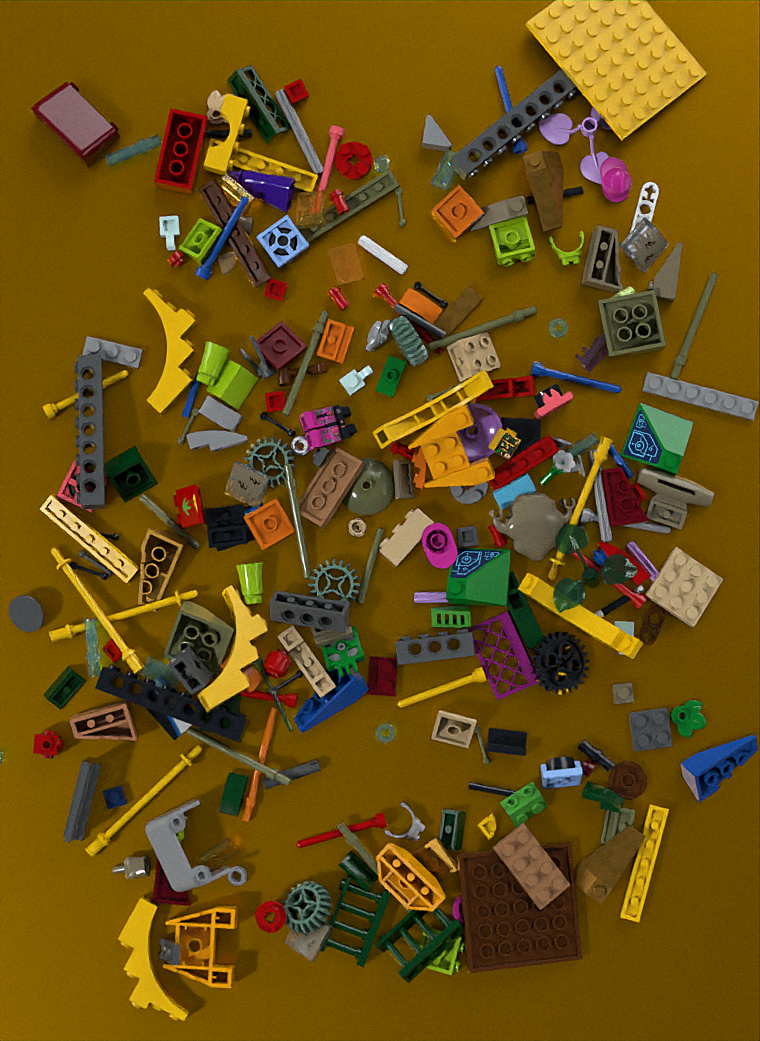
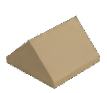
[431,710,477,748]

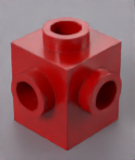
[33,730,63,759]

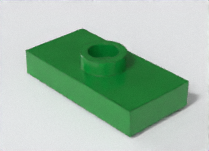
[375,355,406,398]

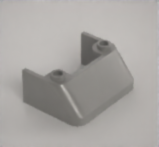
[145,799,232,892]

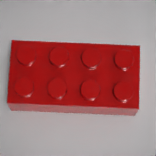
[154,108,209,195]

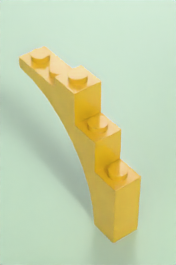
[143,288,197,415]
[372,370,494,449]
[197,585,268,713]
[118,896,189,1021]

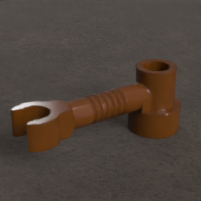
[277,363,327,387]

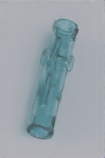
[105,134,162,167]
[84,618,101,677]

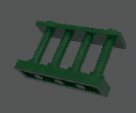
[320,875,391,967]
[375,906,464,983]

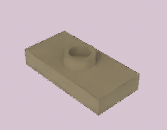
[393,460,414,499]

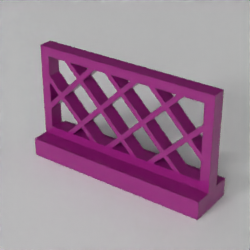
[468,611,540,700]

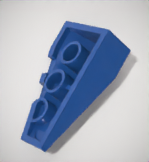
[294,667,369,733]
[681,735,758,802]

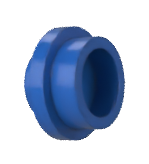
[593,548,610,567]

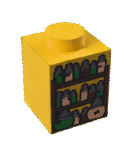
[488,428,521,460]

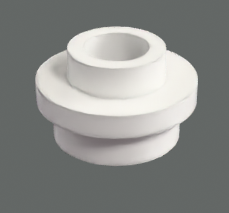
[291,436,309,456]

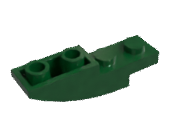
[507,571,544,650]

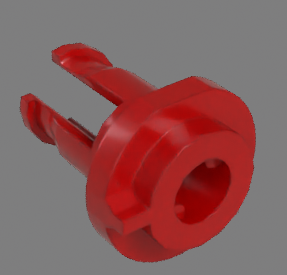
[255,901,286,933]

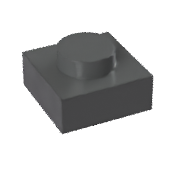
[312,447,330,468]
[457,526,479,548]

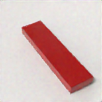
[489,434,560,490]

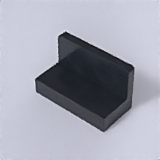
[486,728,527,756]

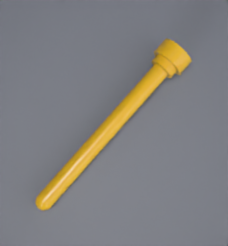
[42,370,128,420]
[397,667,487,708]

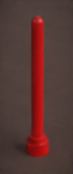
[373,282,443,354]
[569,547,648,610]
[205,683,298,709]
[296,812,387,848]

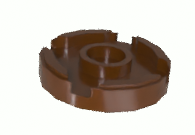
[608,761,647,800]

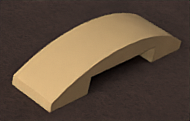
[277,625,336,698]

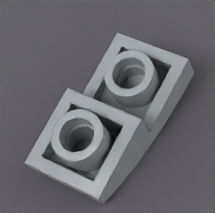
[199,396,243,432]

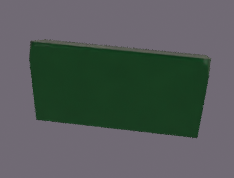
[44,666,86,710]
[439,809,466,850]

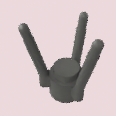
[240,335,277,379]

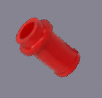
[329,189,350,215]
[327,286,350,311]
[390,441,415,460]
[488,524,508,548]

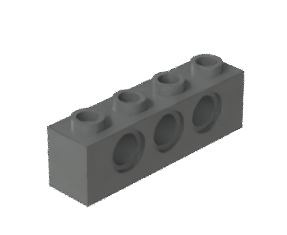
[270,590,350,633]
[395,629,475,665]

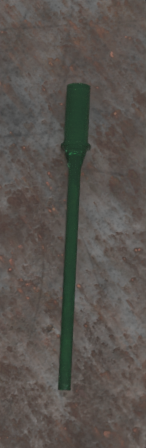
[251,643,293,732]

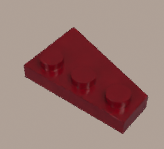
[602,467,649,527]
[152,858,191,906]

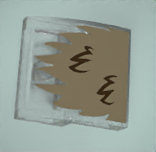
[620,217,669,273]
[224,461,271,509]
[285,916,333,962]

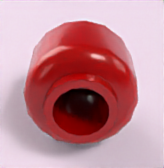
[263,649,291,679]

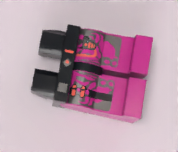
[299,405,357,451]

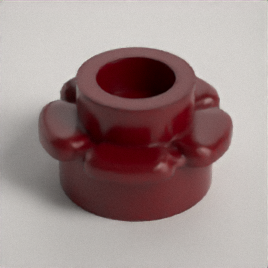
[581,759,596,778]

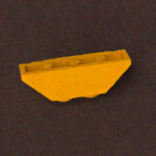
[376,842,446,912]

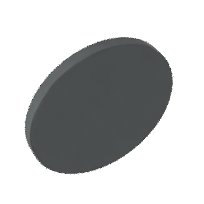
[9,595,44,632]

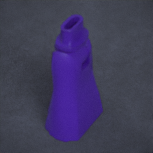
[229,170,296,213]

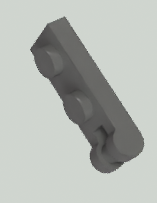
[158,938,180,965]

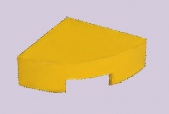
[477,813,496,840]

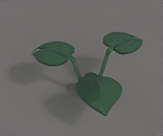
[553,524,638,613]

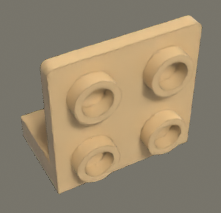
[446,332,501,382]

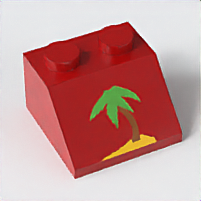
[173,484,206,529]

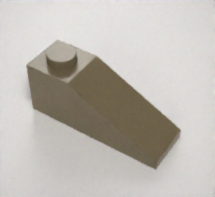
[470,195,528,232]
[648,242,683,302]

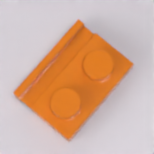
[317,319,355,364]

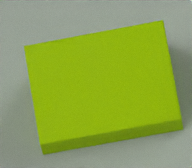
[178,218,223,265]
[206,359,258,411]

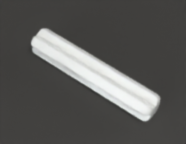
[358,235,408,274]

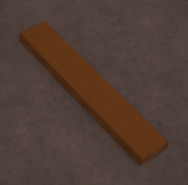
[199,179,273,288]

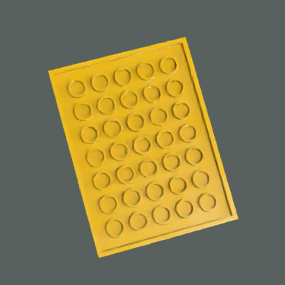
[526,0,707,141]

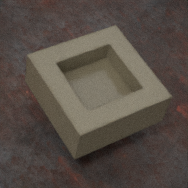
[612,683,634,704]

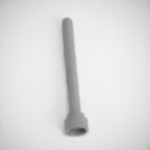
[580,508,671,534]

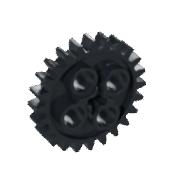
[530,632,589,694]

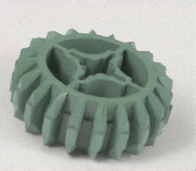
[389,316,428,366]
[243,437,295,488]
[308,559,360,605]
[282,881,332,934]

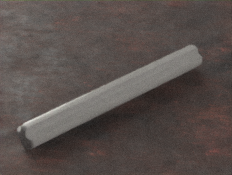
[275,89,324,175]
[589,449,612,543]

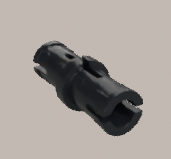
[578,739,615,772]

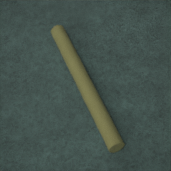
[139,494,201,550]
[356,528,385,604]

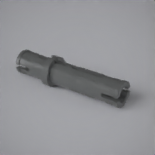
[262,759,321,789]

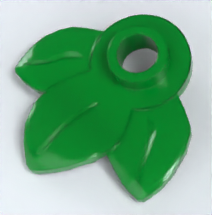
[671,700,707,738]

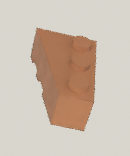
[69,700,138,741]

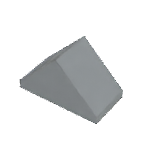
[422,115,452,151]

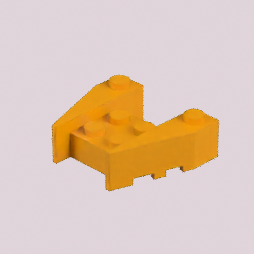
[408,404,495,488]
[163,905,238,988]

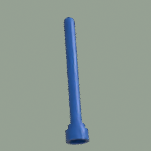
[495,66,528,154]
[195,197,248,280]
[531,361,621,393]

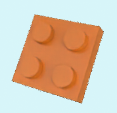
[431,185,485,239]
[243,498,296,551]

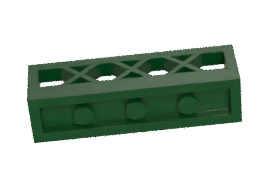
[227,65,291,143]

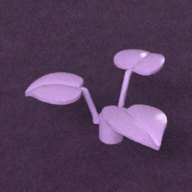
[538,107,611,184]

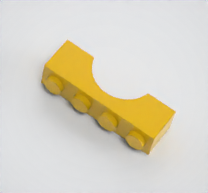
[204,93,251,176]

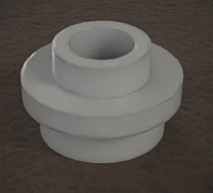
[228,866,247,886]

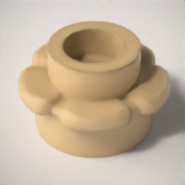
[348,518,367,537]

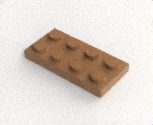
[298,446,366,529]
[492,823,570,910]

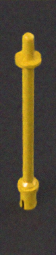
[548,436,613,581]
[51,548,145,674]
[49,590,198,643]
[85,745,203,858]

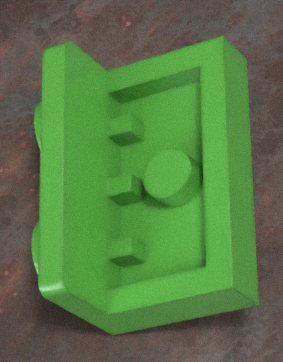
[501,782,548,827]

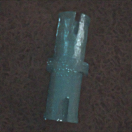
[565,432,599,459]

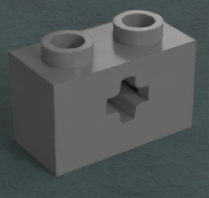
[168,646,212,695]

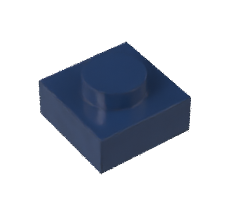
[103,785,127,809]

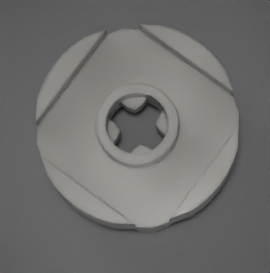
[449,481,488,504]

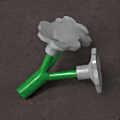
[539,436,586,486]

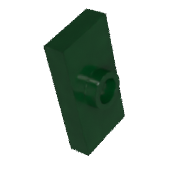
[338,851,379,892]

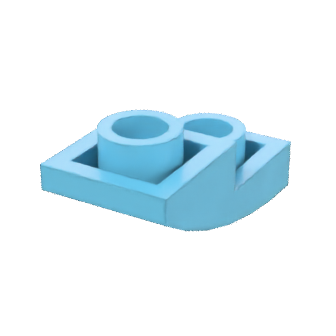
[493,473,537,510]

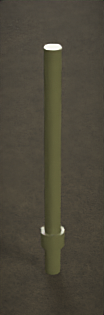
[670,273,718,380]
[428,306,537,351]
[282,311,329,417]
[284,464,311,578]
[187,727,292,786]
[336,822,412,913]

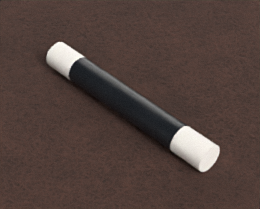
[594,585,645,618]

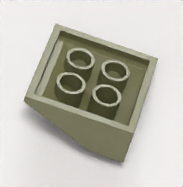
[598,290,666,357]
[163,600,234,679]

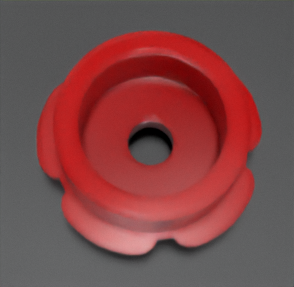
[167,250,184,268]

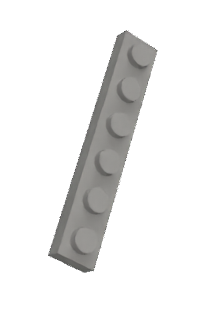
[642,372,758,421]

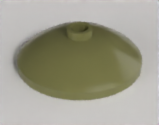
[342,458,395,515]

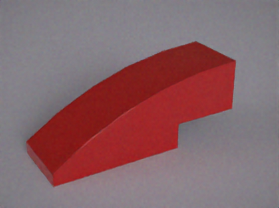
[476,376,537,402]
[596,541,650,586]

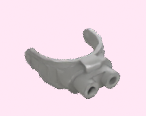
[365,319,391,352]
[384,802,426,842]

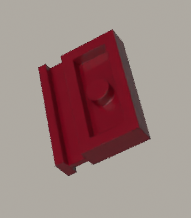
[367,656,398,697]

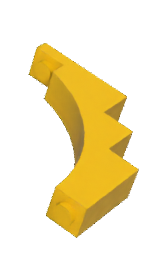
[518,573,643,659]

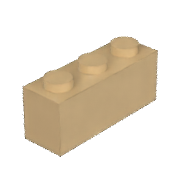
[379,508,434,567]

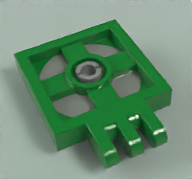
[321,626,365,678]

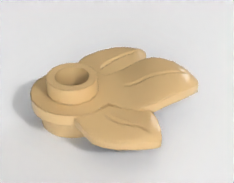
[207,90,237,125]

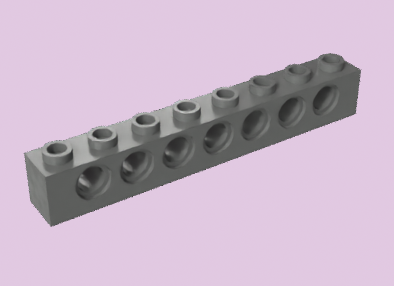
[449,69,578,180]
[74,355,105,510]

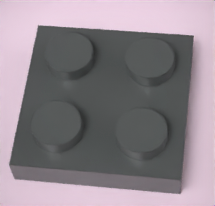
[628,708,673,752]

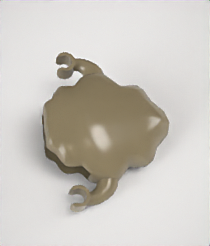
[489,492,575,561]

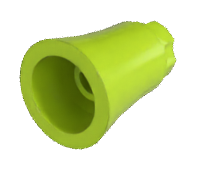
[196,341,231,387]
[236,562,263,604]

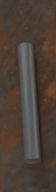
[393,304,446,339]

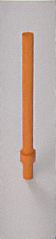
[242,707,278,822]

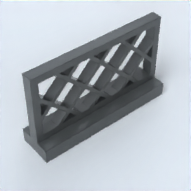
[63,760,102,842]

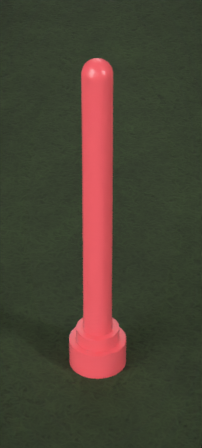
[313,126,345,215]

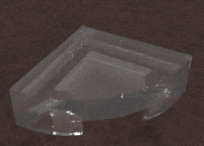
[217,251,237,275]

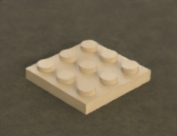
[645,547,723,627]

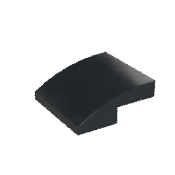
[498,417,542,457]
[205,503,248,548]

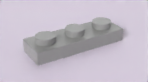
[82,336,143,369]

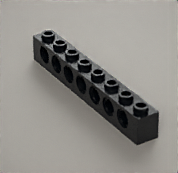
[95,665,249,742]

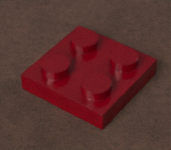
[253,321,307,372]

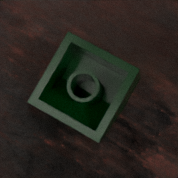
[104,446,158,502]

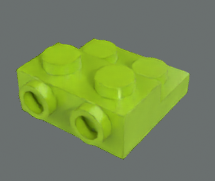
[489,216,536,267]
[420,927,466,976]

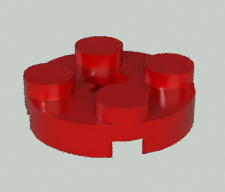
[335,141,373,180]

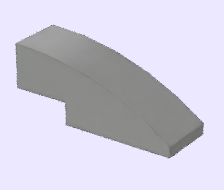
[186,430,249,453]

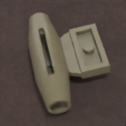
[636,468,714,530]

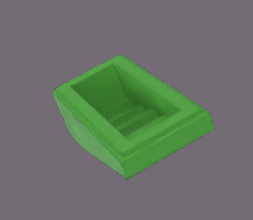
[431,605,471,628]

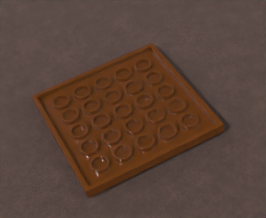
[457,842,583,973]

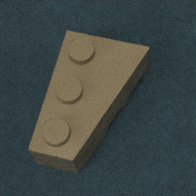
[581,225,623,293]

